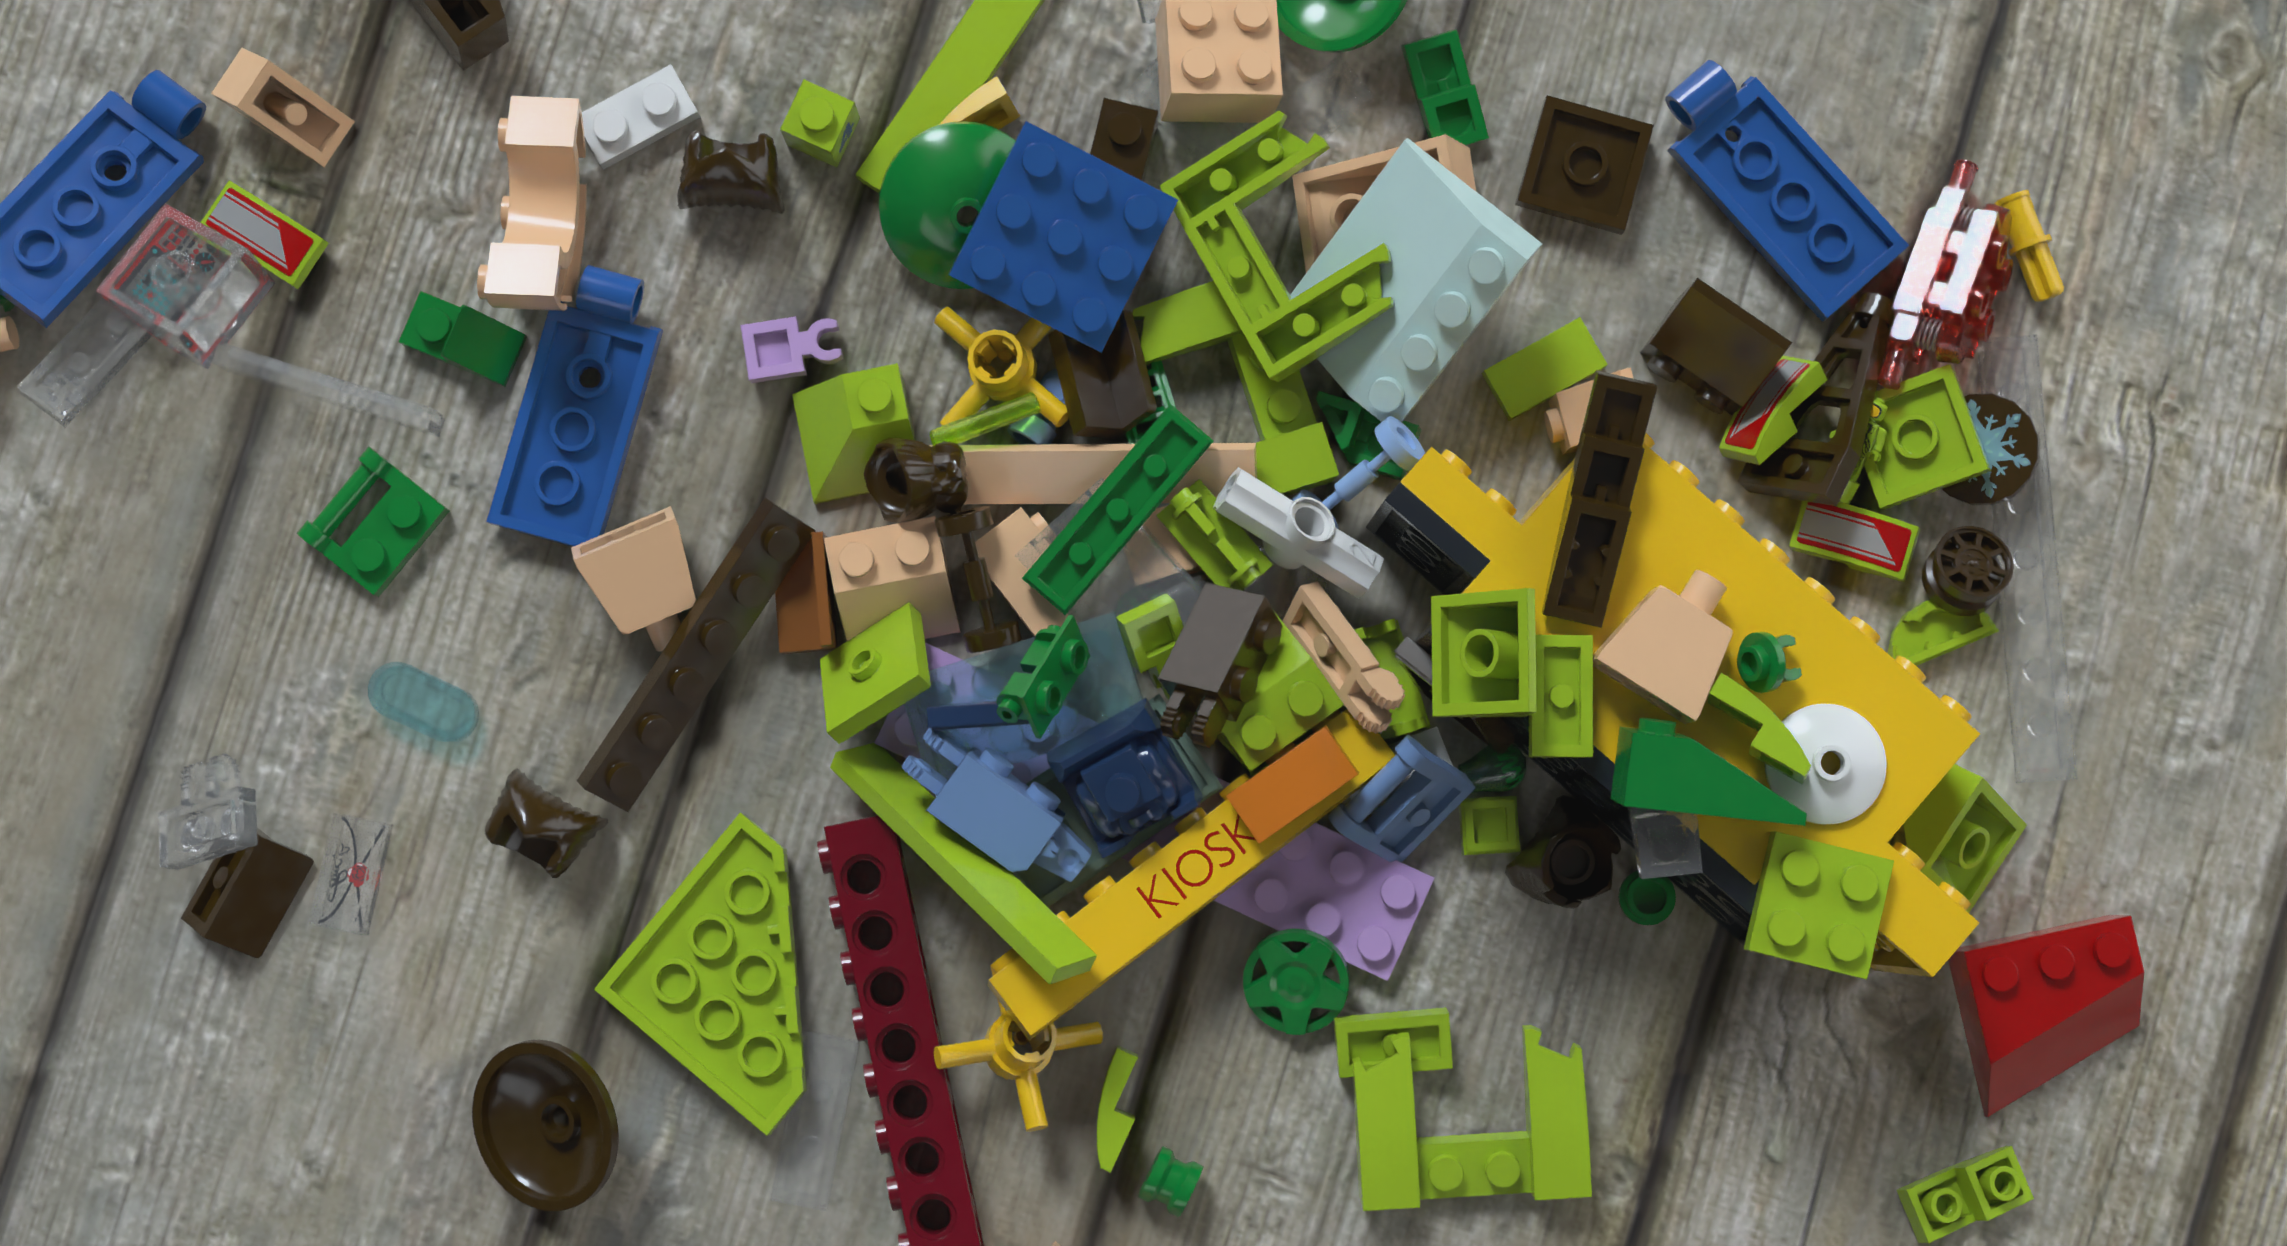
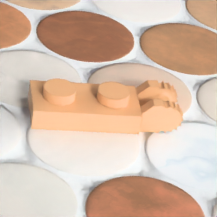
[1283,581,1405,734]

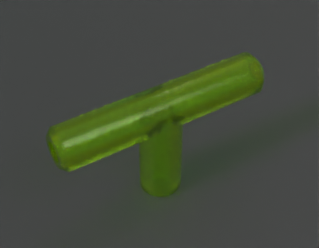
[929,392,1041,446]

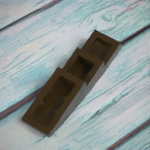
[1542,370,1657,628]

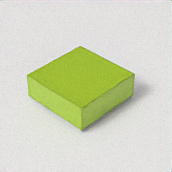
[1459,796,1520,855]

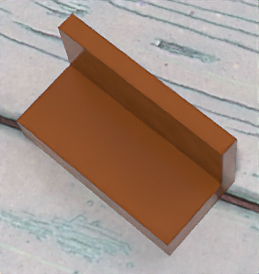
[775,531,838,654]

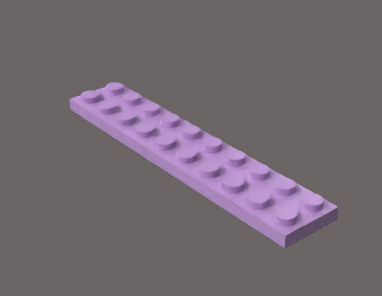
[875,643,1434,981]

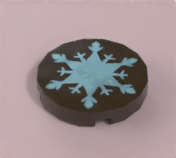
[1942,393,2040,505]

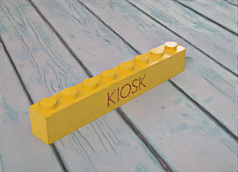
[987,709,1395,1041]

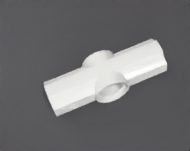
[1213,467,1384,599]

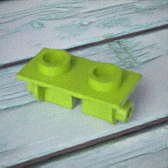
[1156,479,1273,591]

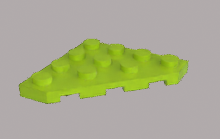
[594,813,807,1136]

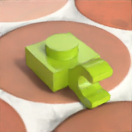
[1116,593,1184,700]

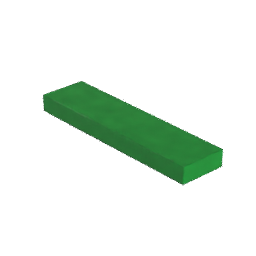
[1022,404,1214,615]

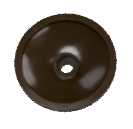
[472,1040,619,1211]

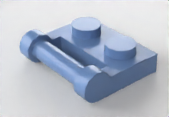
[1328,735,1475,863]

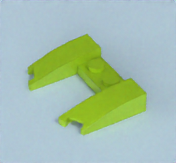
[1159,110,1393,382]
[1132,281,1339,496]
[1352,1025,1592,1211]

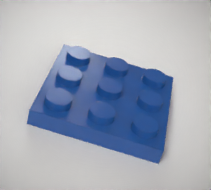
[948,121,1178,353]

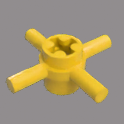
[934,306,1069,437]
[934,963,1103,1132]

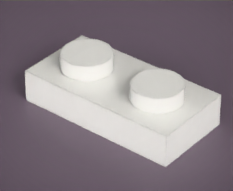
[582,64,700,170]

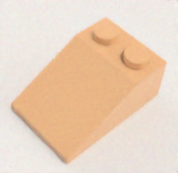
[1292,134,1476,273]

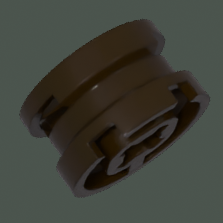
[1922,526,2014,616]

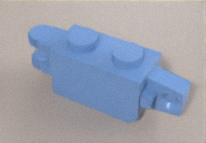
[902,728,1092,882]

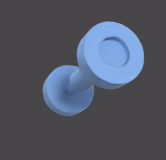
[1291,416,1425,529]

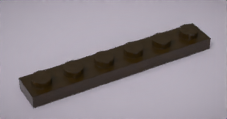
[577,498,816,812]

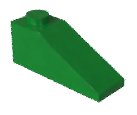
[1611,718,1807,826]

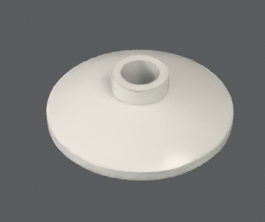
[1765,704,1887,824]

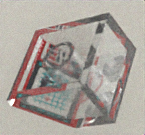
[96,204,275,369]

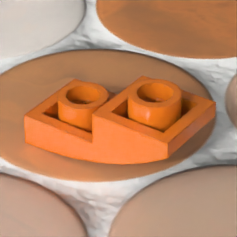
[1226,726,1359,844]

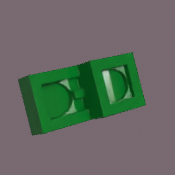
[1401,29,1489,145]

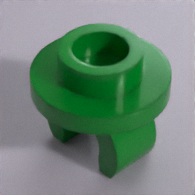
[1737,632,1802,693]

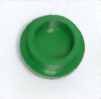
[1618,869,1676,926]

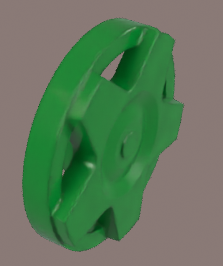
[1243,928,1350,1035]

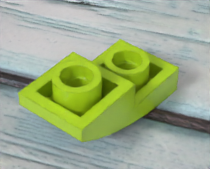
[1896,1146,2034,1243]

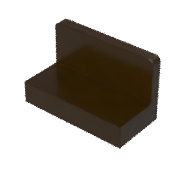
[1048,310,1157,439]
[181,818,314,958]

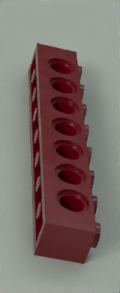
[817,815,984,1246]

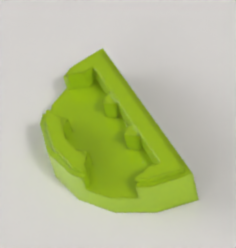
[1888,600,1999,666]

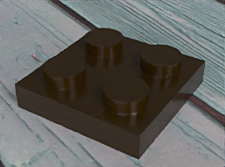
[1515,95,1654,235]

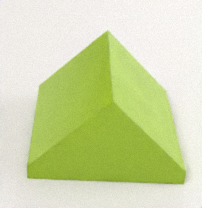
[1431,588,1537,717]

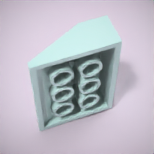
[1290,138,1542,422]

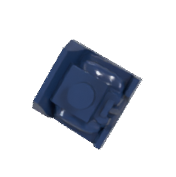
[1047,698,1203,858]

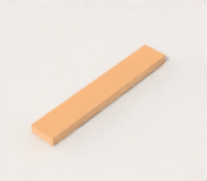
[929,443,1257,504]

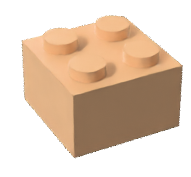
[1155,0,1283,123]

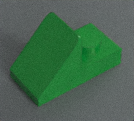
[398,291,527,387]

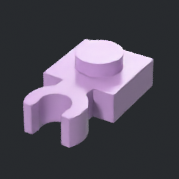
[741,316,844,383]

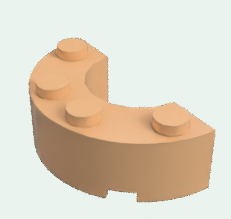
[477,96,587,311]

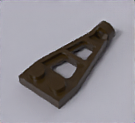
[1737,292,1902,506]

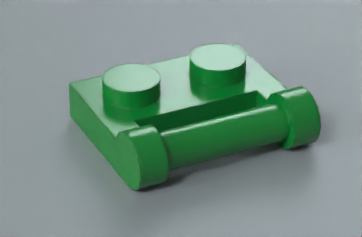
[297,446,450,597]

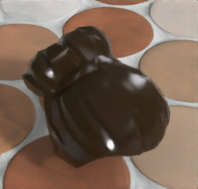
[864,438,968,523]

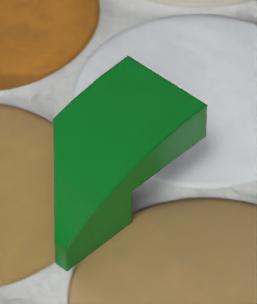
[1316,391,1421,481]

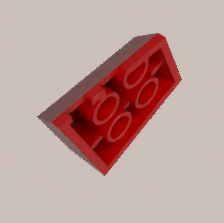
[1948,915,2145,1117]

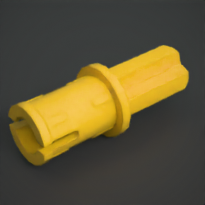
[1994,189,2064,302]

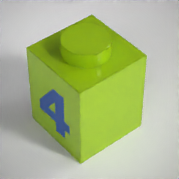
[780,79,860,168]

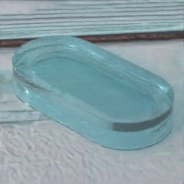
[368,662,479,743]

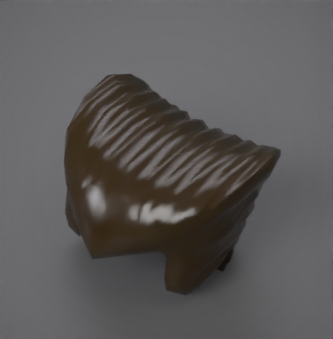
[677,130,785,214]
[485,768,608,878]
[1505,795,1621,909]

